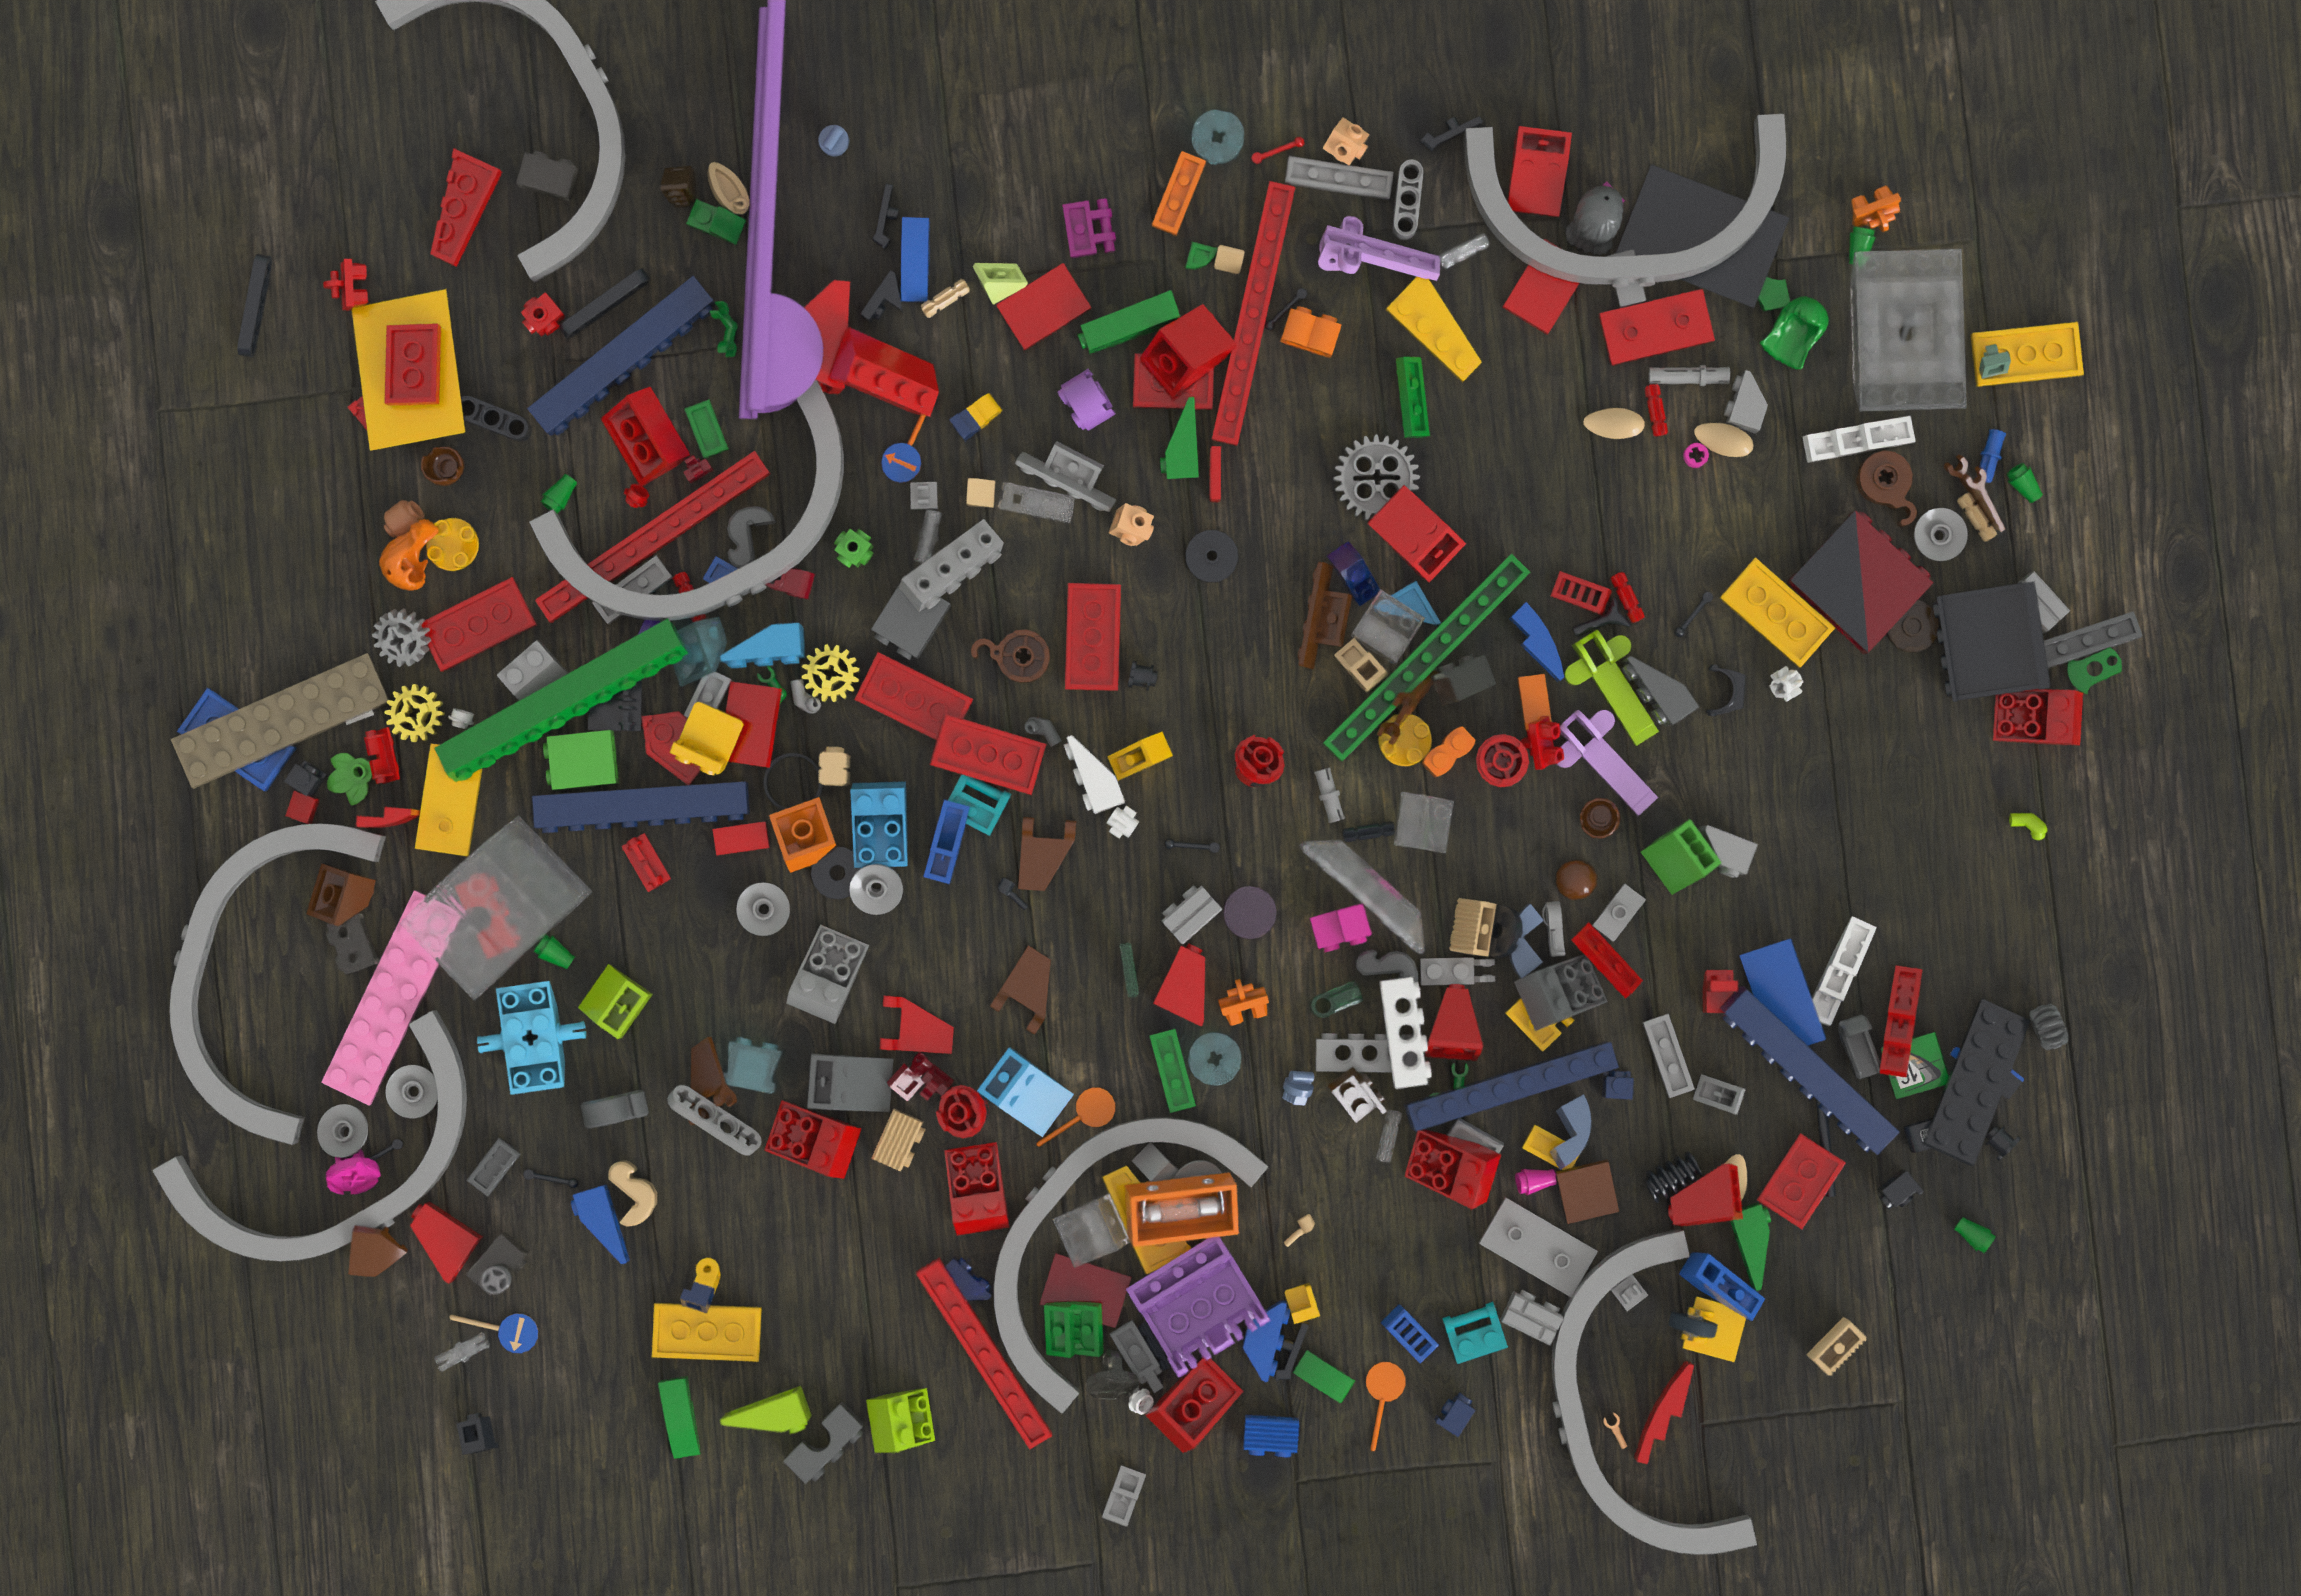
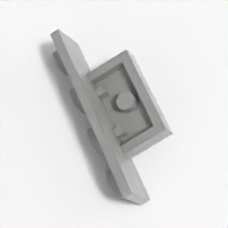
[1015,442,1116,512]

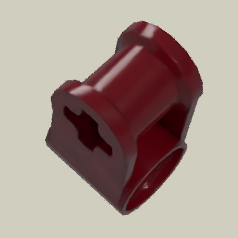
[765,568,815,600]

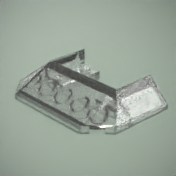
[1297,840,1425,954]

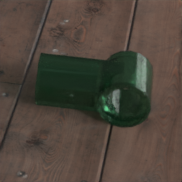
[1309,980,1363,1018]

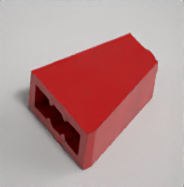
[1153,943,1205,1027]
[1668,1163,1743,1227]
[410,1201,483,1284]

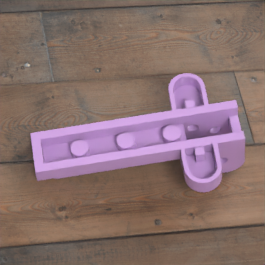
[1318,216,1440,281]
[1557,710,1658,816]

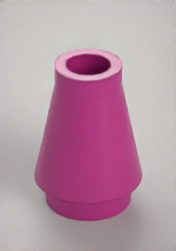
[1515,1169,1557,1195]

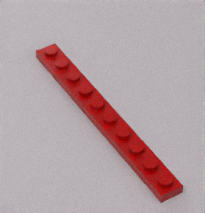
[1212,181,1295,446]
[535,451,770,623]

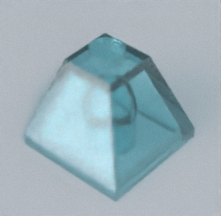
[673,617,727,687]

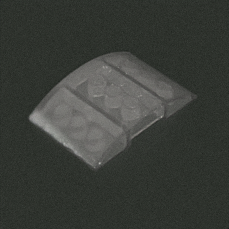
[400,816,592,1001]

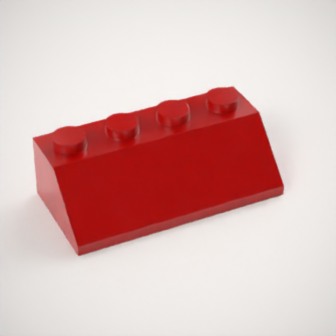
[829,327,939,417]

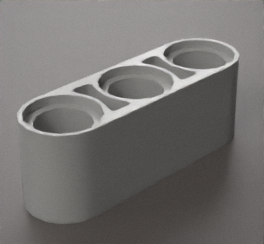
[1392,159,1423,240]

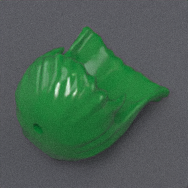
[1759,296,1829,370]

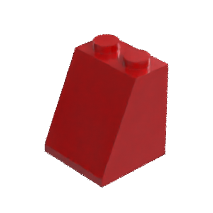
[1140,304,1236,398]

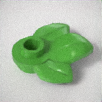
[327,753,372,805]

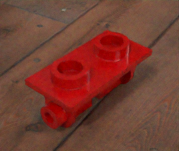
[364,727,400,784]
[621,833,671,892]

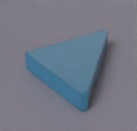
[1374,581,1441,625]

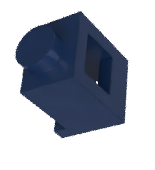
[1602,1070,1634,1100]
[1434,1392,1475,1437]

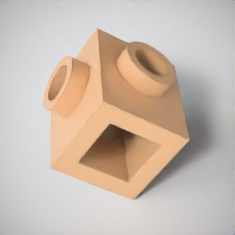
[1323,118,1370,165]
[1109,503,1154,546]

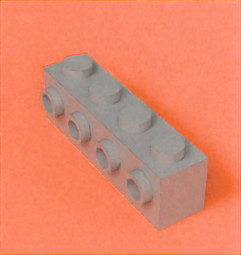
[899,519,1004,612]

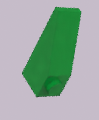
[1160,397,1199,479]
[1730,1203,1771,1291]

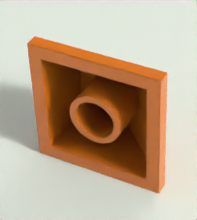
[769,797,836,873]

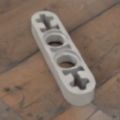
[668,1085,761,1155]

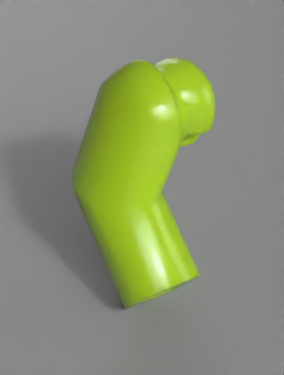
[2009,813,2047,840]

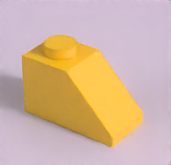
[1107,732,1173,780]

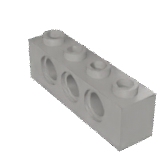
[1315,1033,1417,1072]

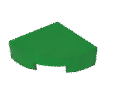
[1185,242,1218,269]

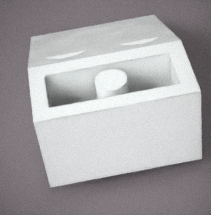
[1064,736,1125,814]

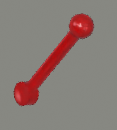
[1252,137,1304,164]

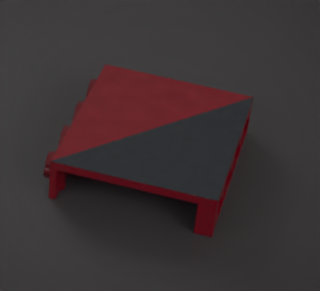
[1786,510,1933,654]

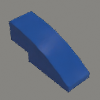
[901,217,930,302]
[1509,602,1564,682]
[924,800,970,884]

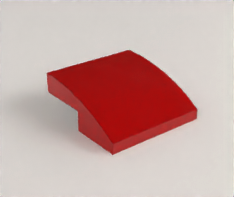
[356,807,421,828]

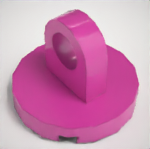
[326,1149,380,1195]

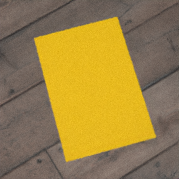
[352,289,465,451]

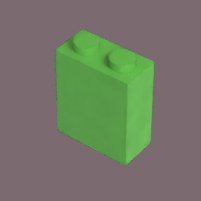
[543,730,619,790]
[1641,820,1722,895]

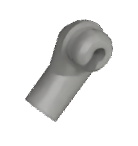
[790,679,821,713]

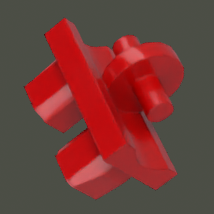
[323,259,368,311]
[1520,716,1565,770]

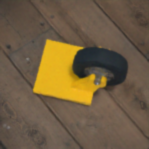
[1668,1296,1746,1362]

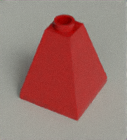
[1424,984,1483,1061]

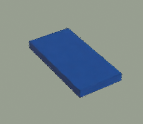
[177,688,296,792]
[1739,938,1826,1046]

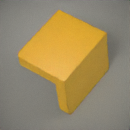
[1285,1283,1320,1324]

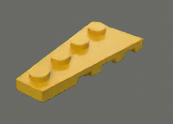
[1386,277,1481,382]
[1102,1166,1192,1274]

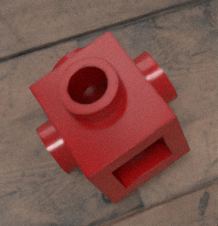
[521,292,566,337]

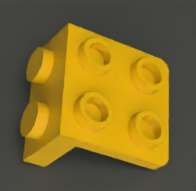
[670,702,744,775]

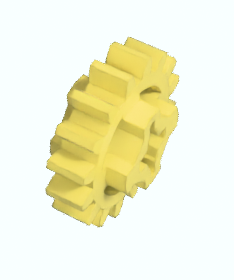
[802,644,860,702]
[385,684,445,742]

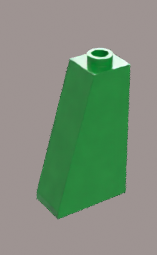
[1078,291,1180,354]

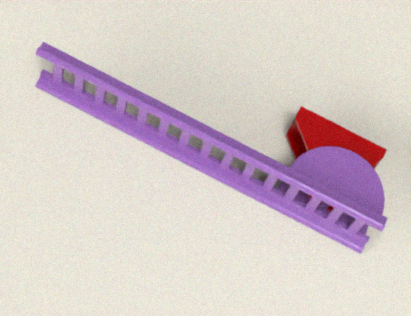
[739,0,850,419]

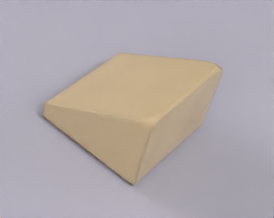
[1214,245,1244,274]
[966,478,995,508]

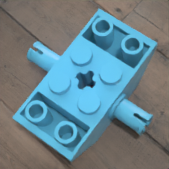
[477,981,586,1095]

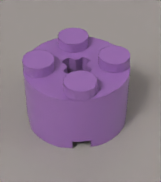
[1057,369,1116,431]

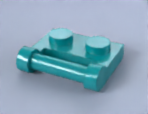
[948,775,1012,836]
[1442,1302,1508,1364]

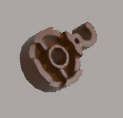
[1856,451,1917,527]
[971,629,1050,683]

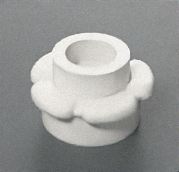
[448,709,474,729]
[1128,1389,1154,1414]

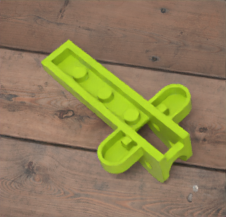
[1564,630,1659,746]

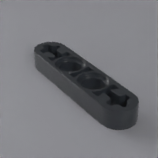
[237,254,272,357]
[559,268,651,339]

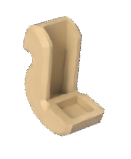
[608,1160,657,1226]

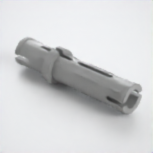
[1649,365,1730,386]

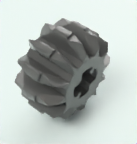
[2030,1004,2068,1050]

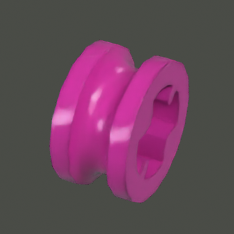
[1683,443,1709,468]

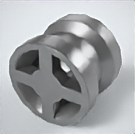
[481,1265,512,1294]

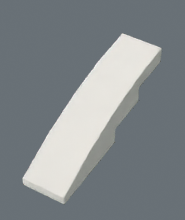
[1802,416,1916,463]
[1812,916,1877,1026]

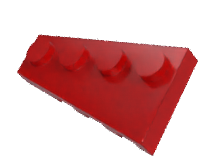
[430,149,502,267]

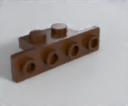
[1298,562,1352,670]

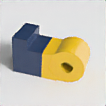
[949,393,1002,441]
[680,1258,721,1314]

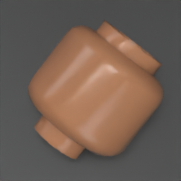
[384,500,424,537]

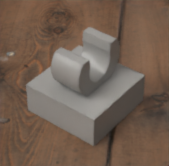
[910,482,938,510]
[1611,1274,1648,1311]

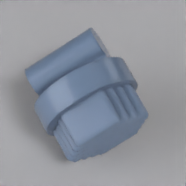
[819,125,849,156]
[1282,1071,1314,1105]

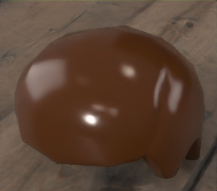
[420,446,464,486]
[1580,798,1620,839]
[1555,859,1598,900]

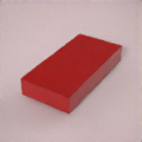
[1210,446,1221,502]
[713,821,770,856]

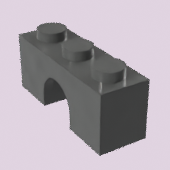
[783,1401,865,1484]

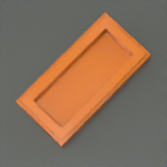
[1518,674,1552,730]

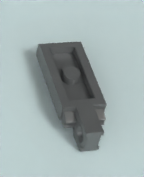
[1110,1319,1164,1393]

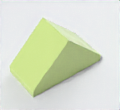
[973,263,1028,305]

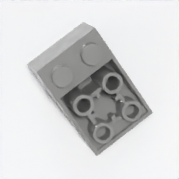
[786,925,869,1024]

